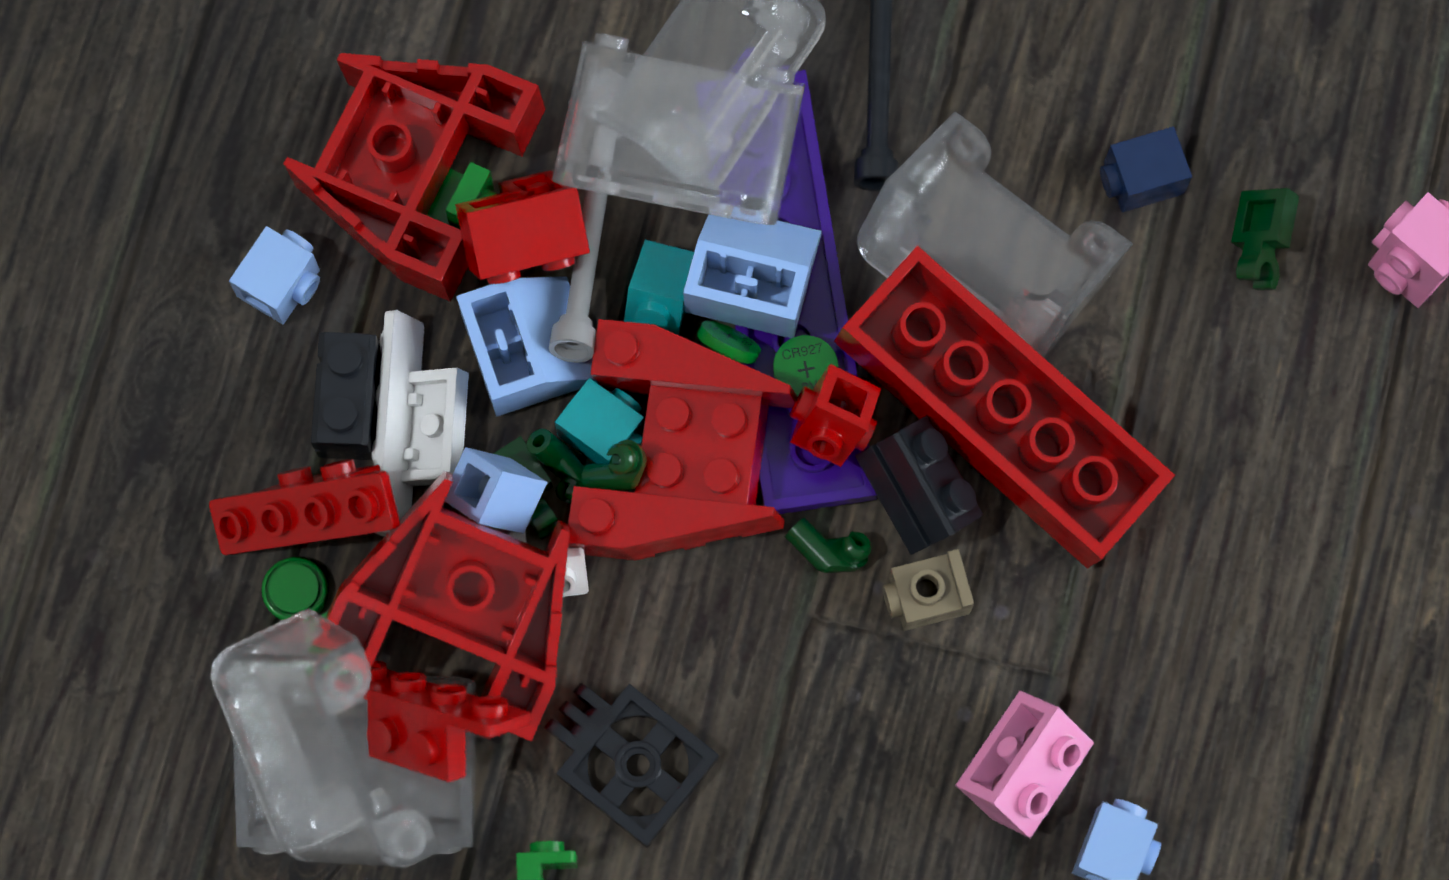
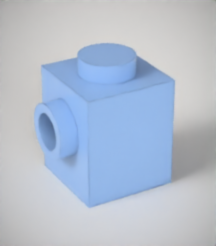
[229,226,320,325]
[445,447,547,534]
[1072,799,1161,880]

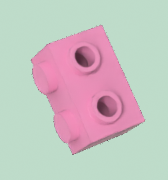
[1368,192,1449,308]
[955,691,1094,838]

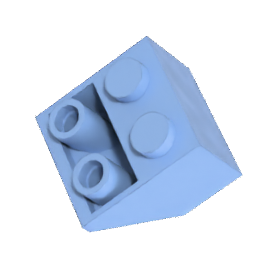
[683,205,822,338]
[456,276,598,417]

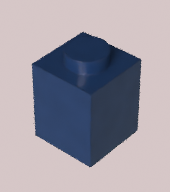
[1100,126,1192,213]

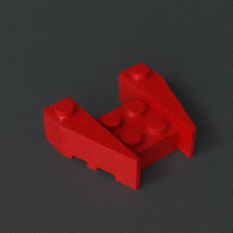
[283,53,546,302]
[568,319,797,561]
[314,471,570,741]

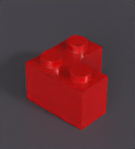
[455,170,590,284]

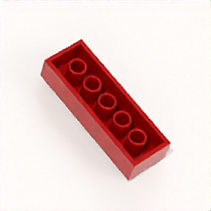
[834,245,1175,569]

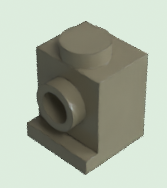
[882,549,974,631]

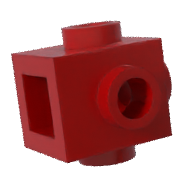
[790,364,882,467]

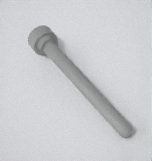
[549,122,617,363]

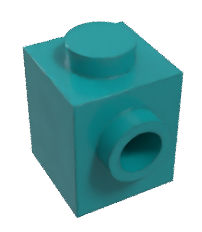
[624,240,694,335]
[555,378,644,464]

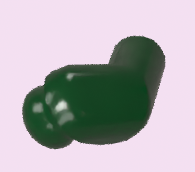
[527,429,584,505]
[581,440,647,491]
[785,518,872,573]

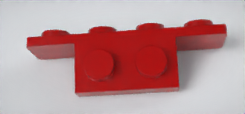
[209,459,400,555]
[331,660,530,782]

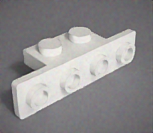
[371,310,469,537]

